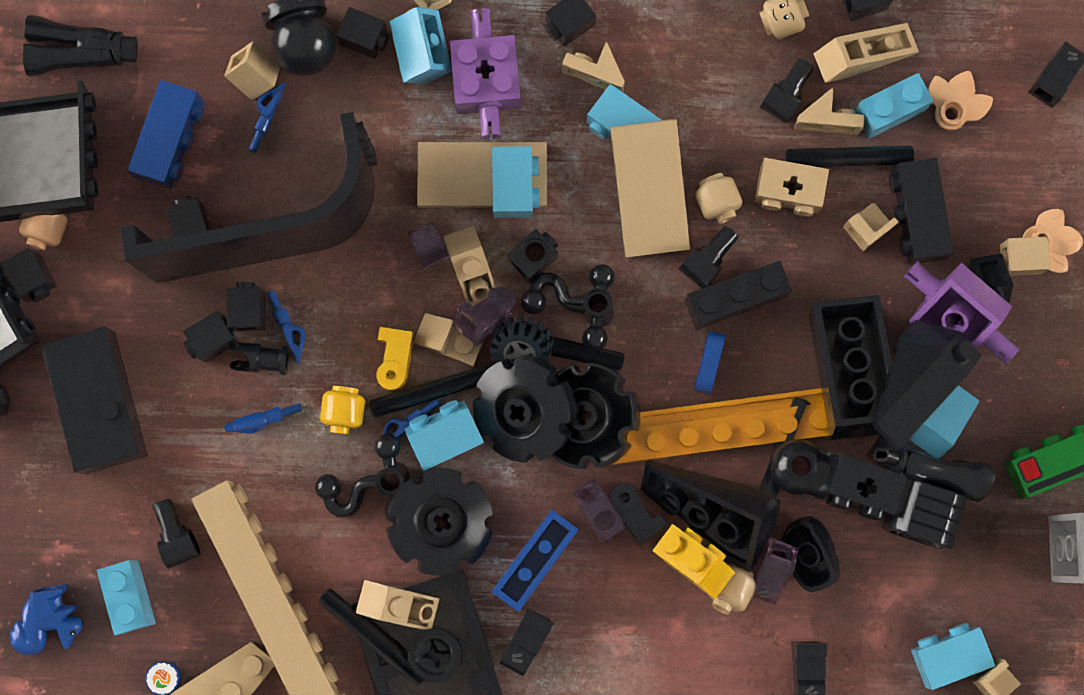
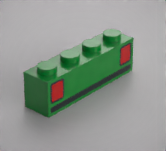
[1003,423,1084,499]

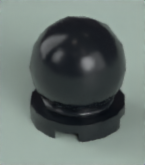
[261,0,336,76]

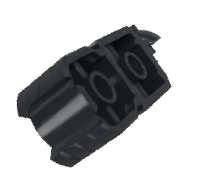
[771,439,967,549]

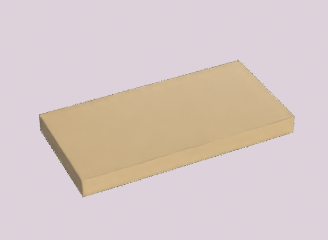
[610,119,690,258]
[417,142,547,208]

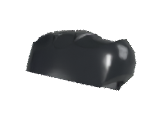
[779,516,841,592]

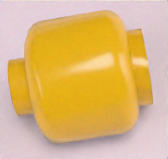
[320,386,365,435]

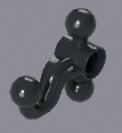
[521,264,615,351]
[315,434,410,524]

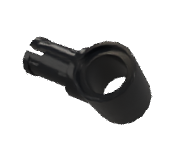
[760,58,814,124]
[678,226,739,289]
[152,499,201,569]

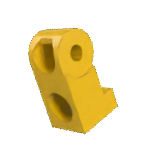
[377,327,415,391]

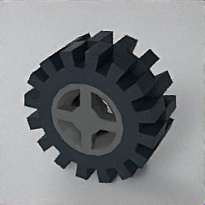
[490,315,553,364]

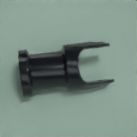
[229,342,289,375]

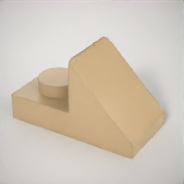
[562,42,625,92]
[794,88,864,136]
[413,313,486,368]

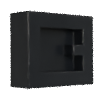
[968,253,1013,303]

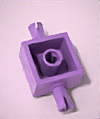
[450,8,521,140]
[903,261,1020,364]

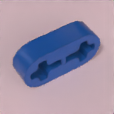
[694,330,725,394]

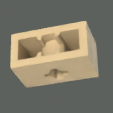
[754,158,829,217]

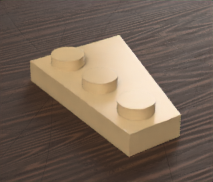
[170,641,275,695]

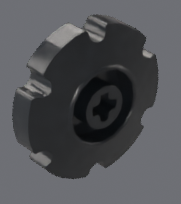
[472,355,577,463]
[551,363,640,469]
[386,468,493,576]

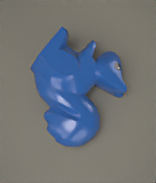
[10,583,84,655]

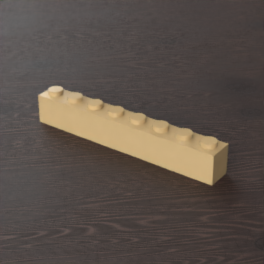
[191,480,347,695]

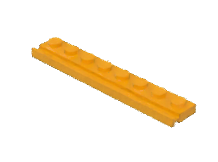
[609,388,830,466]

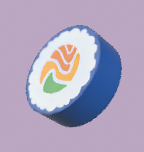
[145,661,181,695]

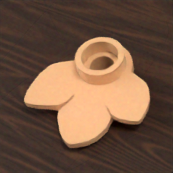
[928,71,993,130]
[1022,209,1083,273]

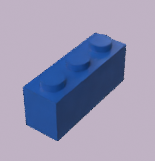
[127,80,205,189]
[491,510,579,612]

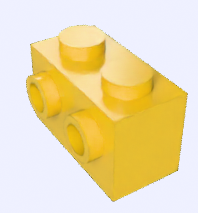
[652,524,736,599]

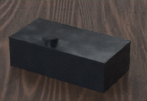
[809,295,892,440]
[41,326,148,475]

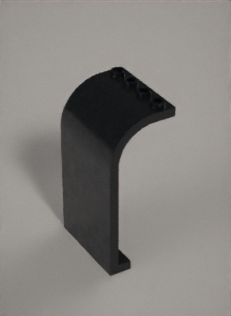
[119,112,377,283]

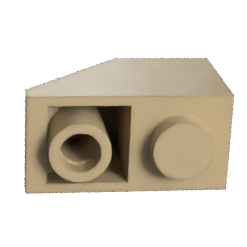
[443,226,499,308]
[356,580,439,630]

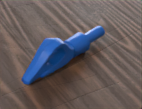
[248,82,287,153]
[266,290,306,364]
[383,398,441,438]
[224,403,302,434]

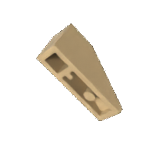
[813,23,919,83]

